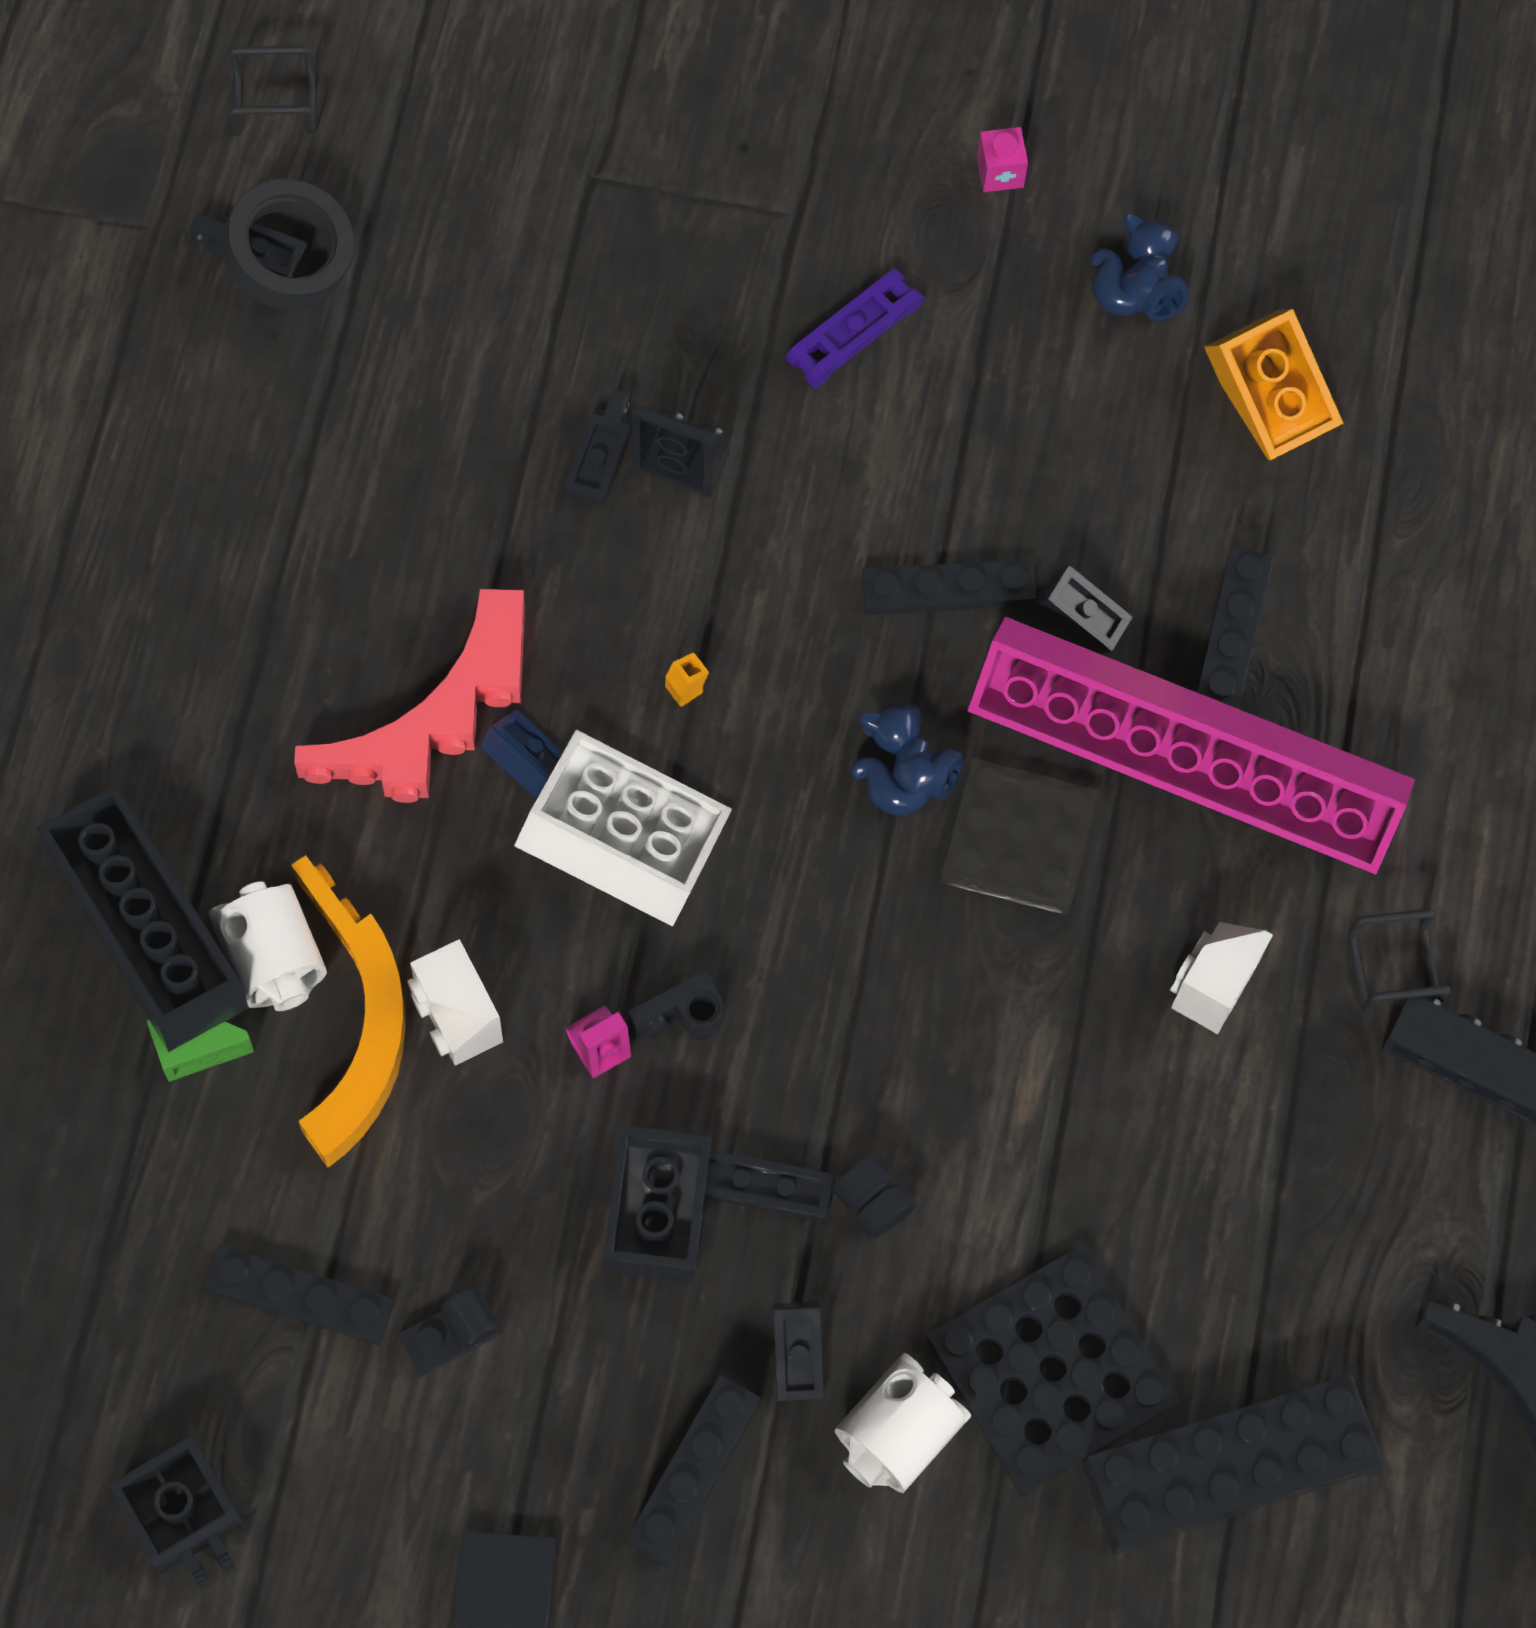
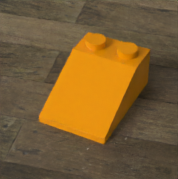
[1204,309,1343,460]

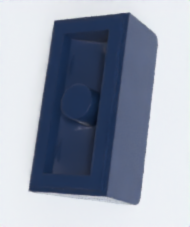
[481,710,563,799]

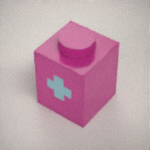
[976,127,1028,193]

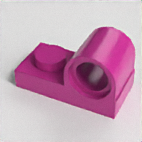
[565,1006,631,1078]

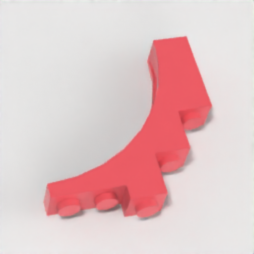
[294,589,525,803]

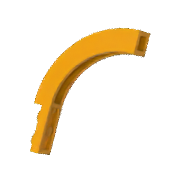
[291,855,406,1168]

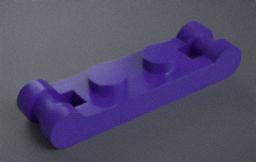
[785,269,925,389]

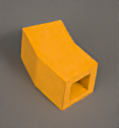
[665,652,709,707]

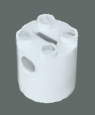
[208,882,327,1011]
[835,1353,971,1493]

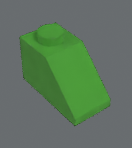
[147,1020,254,1082]

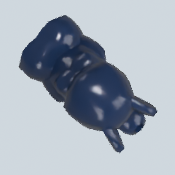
[1090,214,1189,321]
[851,705,964,816]

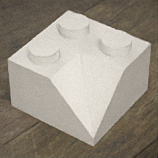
[1170,922,1273,1034]
[407,939,503,1066]

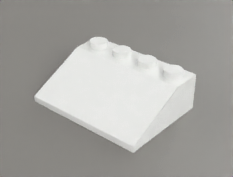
[514,730,732,926]

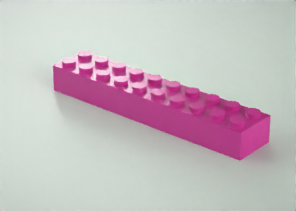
[968,617,1415,875]

